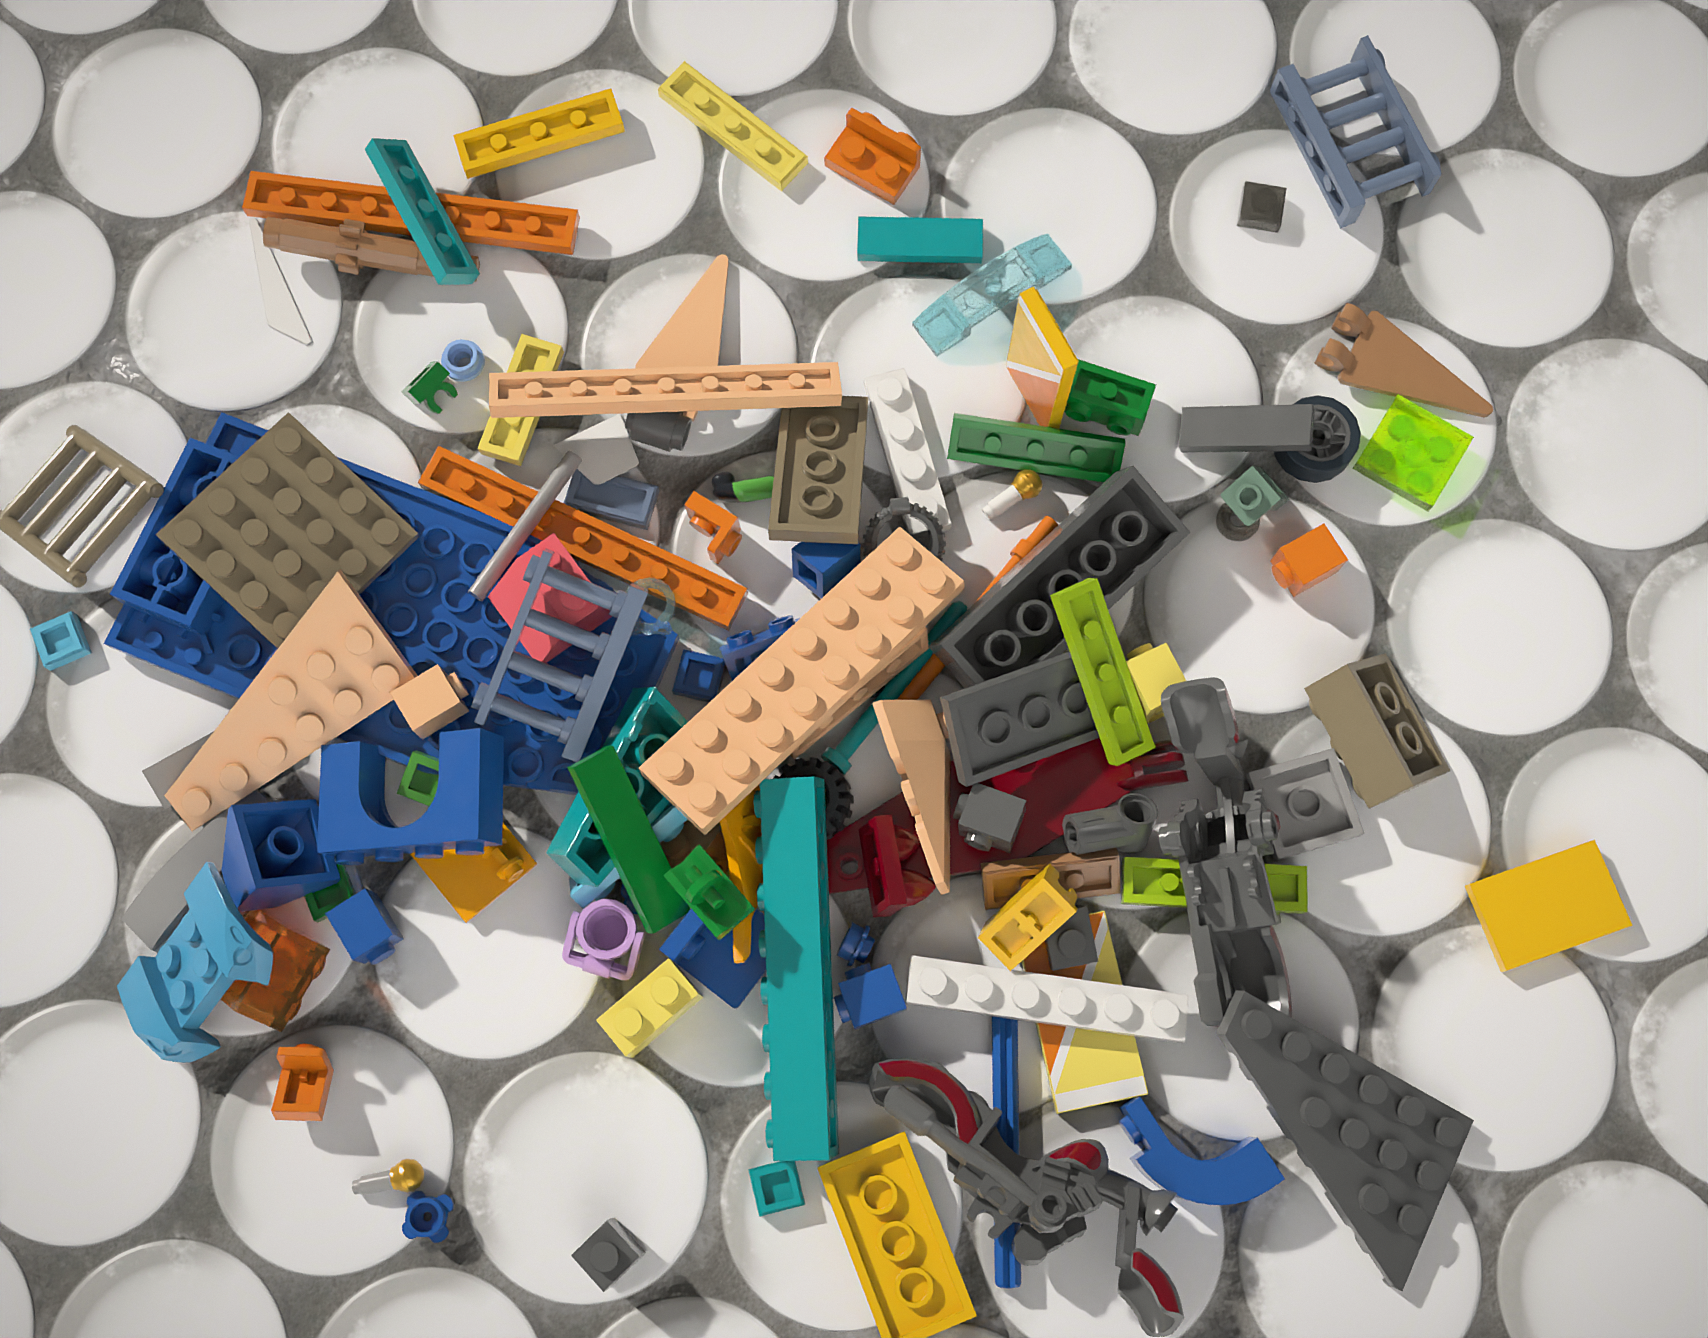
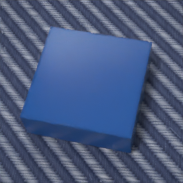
[672,649,726,702]

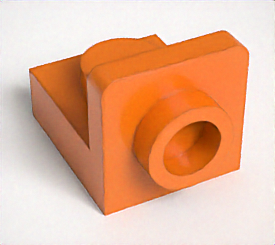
[684,491,742,564]

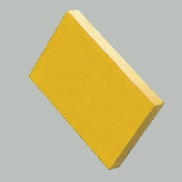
[1465,839,1633,972]

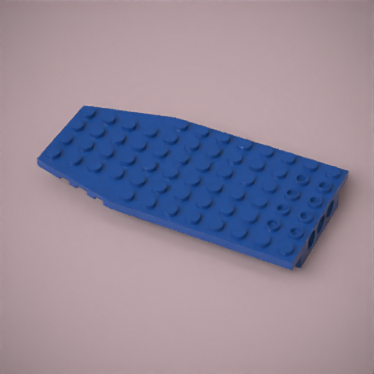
[103,412,680,795]

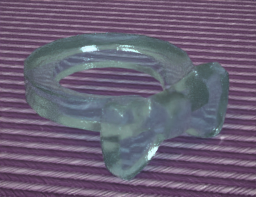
[626,577,676,635]

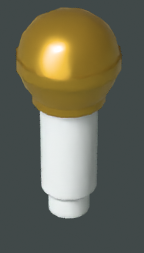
[982,470,1043,520]

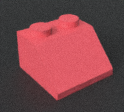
[488,533,612,663]

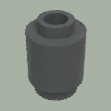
[625,411,692,452]

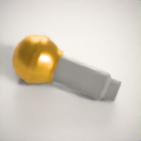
[352,1159,424,1195]

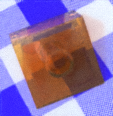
[220,909,331,1032]

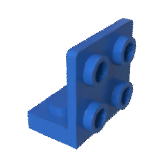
[659,909,766,1009]

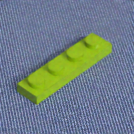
[1050,578,1156,766]
[1121,857,1308,914]

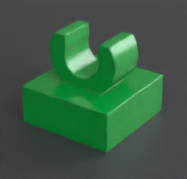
[401,361,458,414]

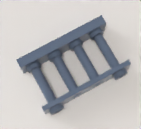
[1270,35,1442,229]
[471,548,648,762]

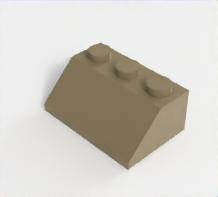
[1304,653,1451,809]

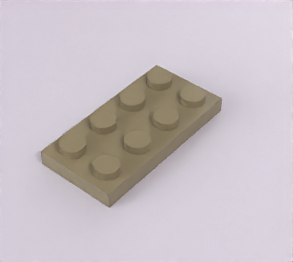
[768,396,868,544]

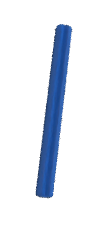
[992,1016,1021,1288]

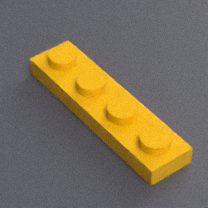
[453,88,625,179]

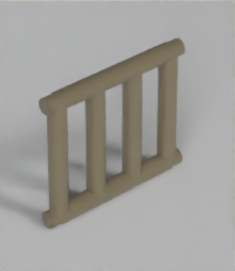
[0,425,164,588]

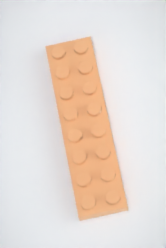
[639,527,964,835]

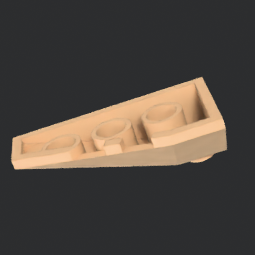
[872,700,950,895]

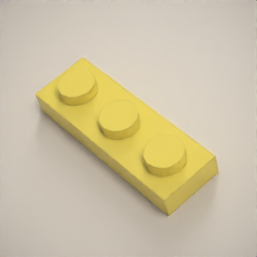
[478,334,564,466]

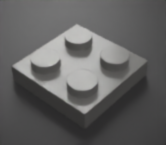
[1245,748,1364,861]

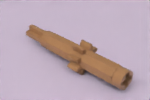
[263,217,480,282]

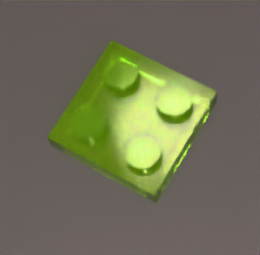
[1352,394,1474,512]

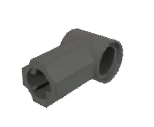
[1062,793,1158,855]

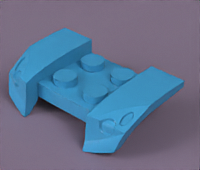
[117,862,273,1063]

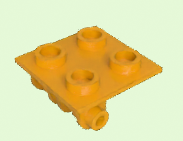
[410,823,537,923]

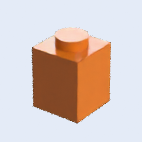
[1270,523,1348,597]

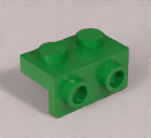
[1064,359,1157,436]

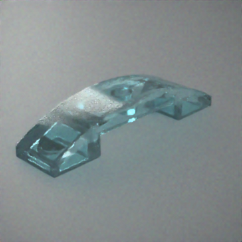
[912,233,1072,357]

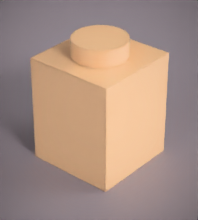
[390,664,469,739]

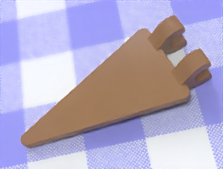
[1314,303,1493,418]

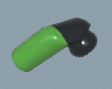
[711,472,774,502]

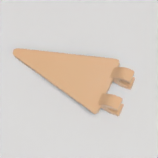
[635,254,729,422]

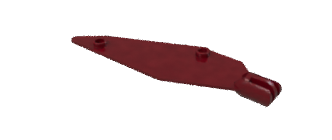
[827,737,1189,894]

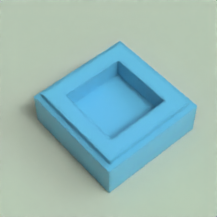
[30,611,92,671]

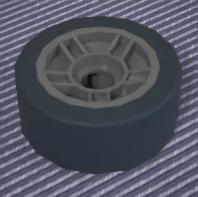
[1274,395,1361,483]

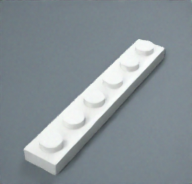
[905,956,1189,1043]

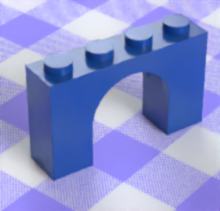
[317,728,504,865]

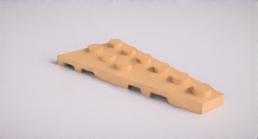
[164,569,418,831]

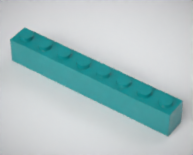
[754,777,839,1161]

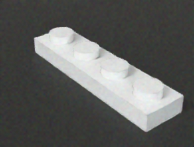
[864,368,952,539]

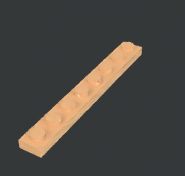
[489,362,842,418]

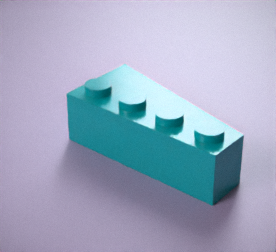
[546,687,688,887]

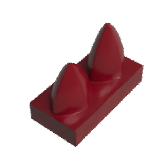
[858,815,936,917]

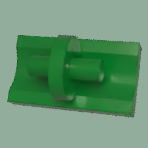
[663,844,755,941]

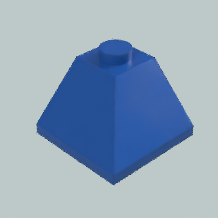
[222,799,340,912]

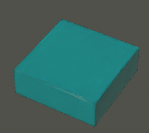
[748,1161,805,1217]

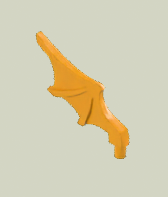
[720,785,763,963]

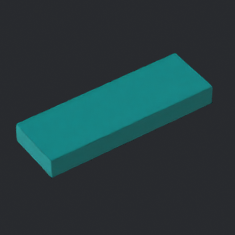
[857,216,983,264]

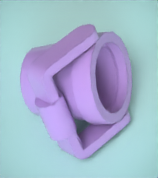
[562,899,645,981]

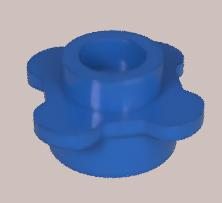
[402,1191,454,1243]

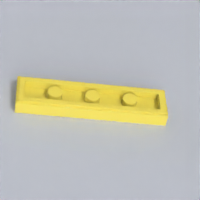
[658,61,808,192]

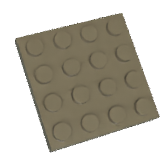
[156,412,419,649]

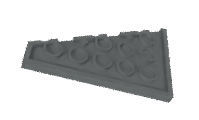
[1216,990,1474,1291]

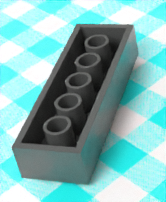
[928,466,1190,688]

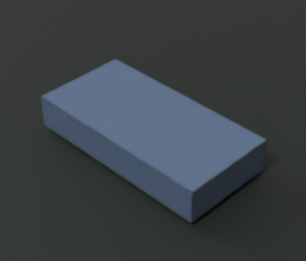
[564,469,660,530]

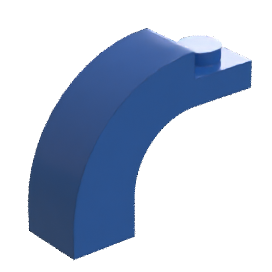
[1118,1097,1285,1205]

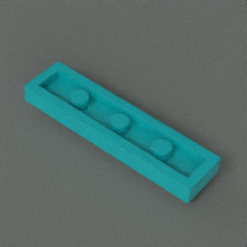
[365,138,480,285]

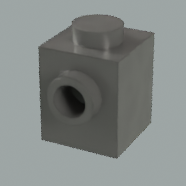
[953,783,1026,853]

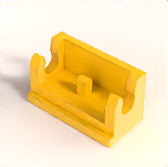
[978,863,1078,971]

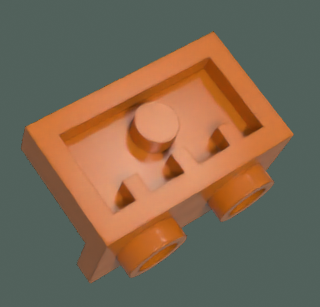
[824,108,921,205]

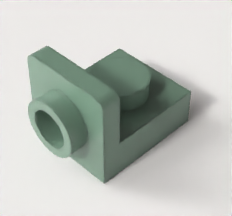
[1221,466,1290,526]

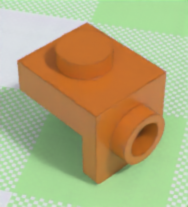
[271,1043,334,1121]

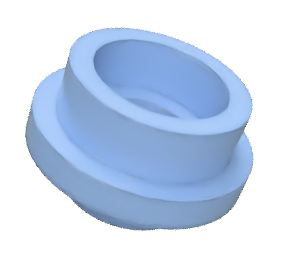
[441,339,485,382]

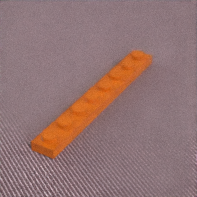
[242,171,580,255]
[418,446,748,631]

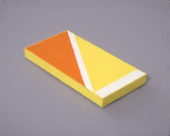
[1021,911,1148,1114]

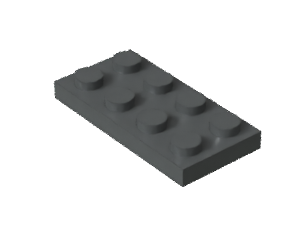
[940,652,1099,787]

